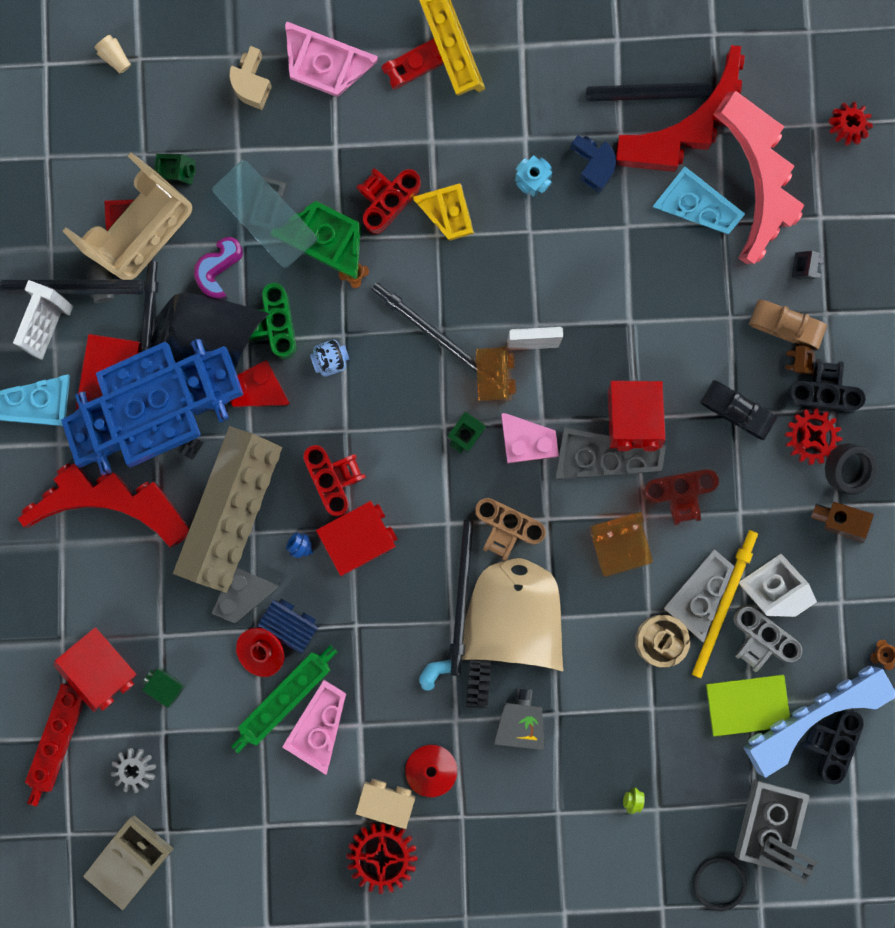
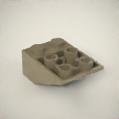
[83,815,174,910]

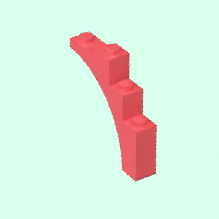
[713,91,805,264]

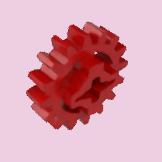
[784,409,842,465]

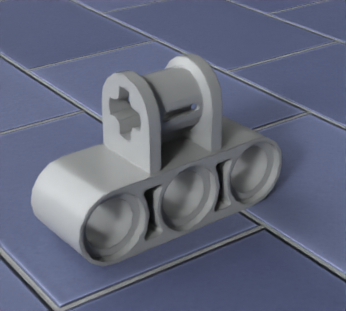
[733,607,803,672]

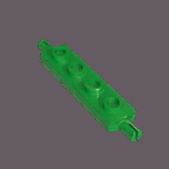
[231,645,338,753]

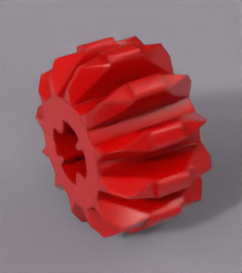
[828,101,873,146]

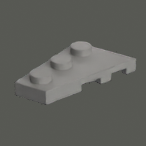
[663,549,734,643]

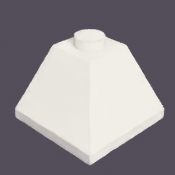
[739,554,817,617]

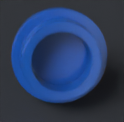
[286,532,314,558]

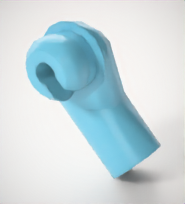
[419,659,451,691]

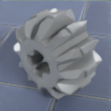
[111,748,156,793]

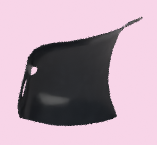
[151,293,269,412]

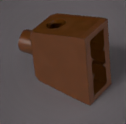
[811,502,874,543]

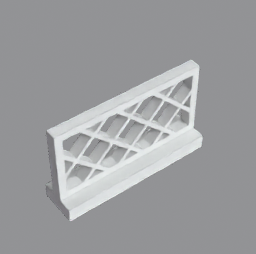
[13,280,73,360]

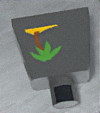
[494,688,544,750]

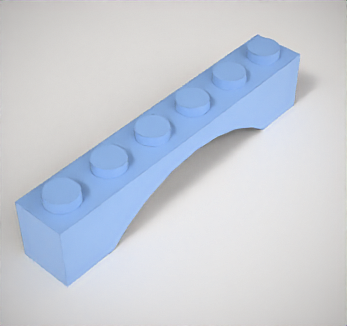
[743,666,895,778]

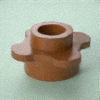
[339,263,369,288]
[870,640,895,670]

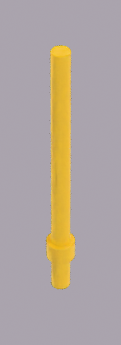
[692,530,758,678]

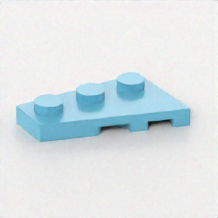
[653,167,745,235]
[0,374,70,426]

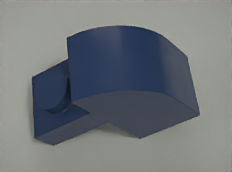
[570,135,616,194]

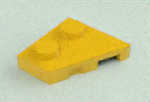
[413,183,474,241]

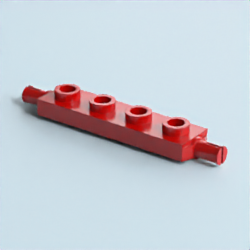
[25,683,84,806]

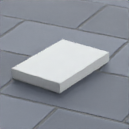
[507,327,563,350]

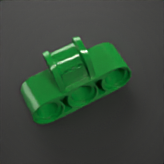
[248,283,297,359]

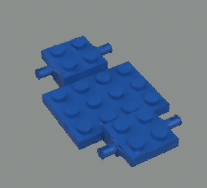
[61,339,244,475]

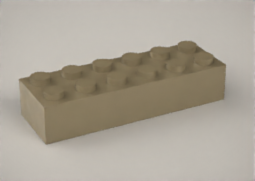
[173,426,282,593]

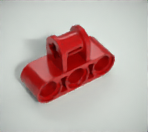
[356,168,421,235]
[304,445,366,517]

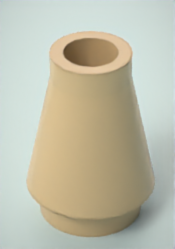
[94,35,131,74]

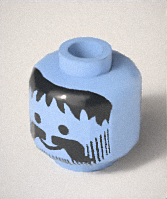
[310,340,350,377]

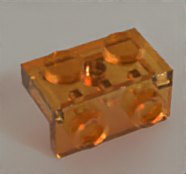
[476,347,516,401]

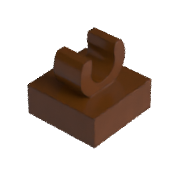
[785,346,815,375]

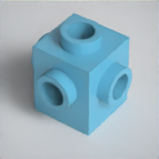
[515,155,553,197]

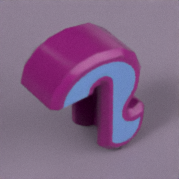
[194,237,243,300]

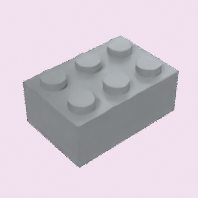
[734,779,810,871]

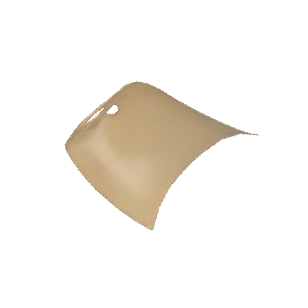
[462,558,563,672]

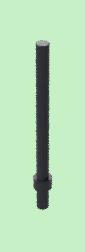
[140,261,159,353]
[371,282,498,385]
[449,520,474,676]

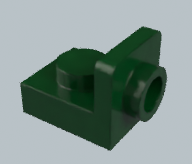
[154,153,196,185]

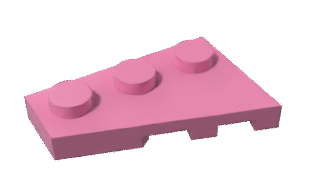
[282,680,346,775]

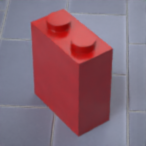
[608,381,665,452]
[316,501,398,577]
[53,627,137,712]

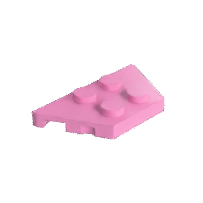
[285,22,378,97]

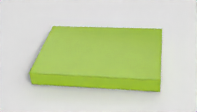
[706,674,790,736]

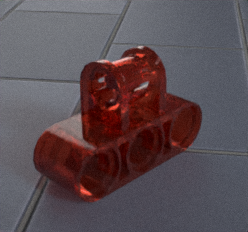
[642,469,719,526]

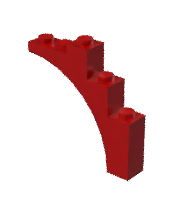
[615,45,747,172]
[18,463,190,548]

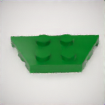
[271,201,361,280]

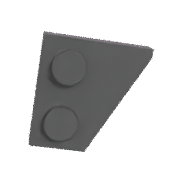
[212,568,279,624]

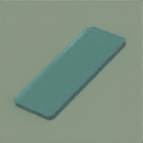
[213,160,317,268]

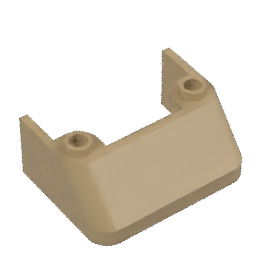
[63,153,192,280]

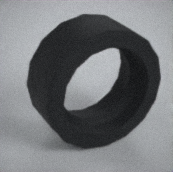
[825,443,877,495]

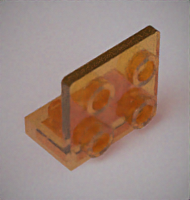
[589,512,653,577]

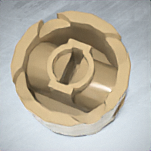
[635,615,690,667]

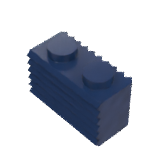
[257,598,319,654]

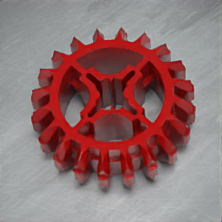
[346,822,418,894]

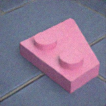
[501,413,559,464]

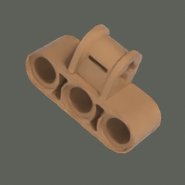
[749,300,828,350]
[475,498,546,561]

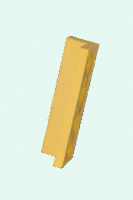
[419,0,485,96]

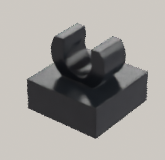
[791,251,824,280]

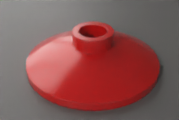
[236,628,284,677]
[405,745,457,797]

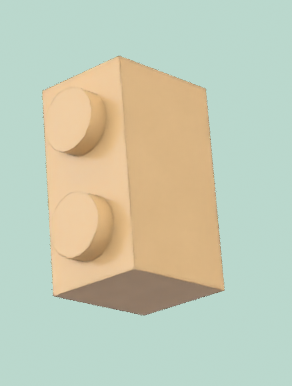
[356,779,415,829]

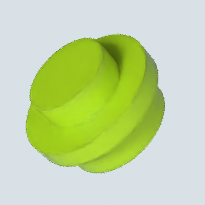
[623,788,645,814]

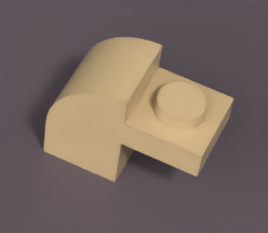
[230,46,272,110]

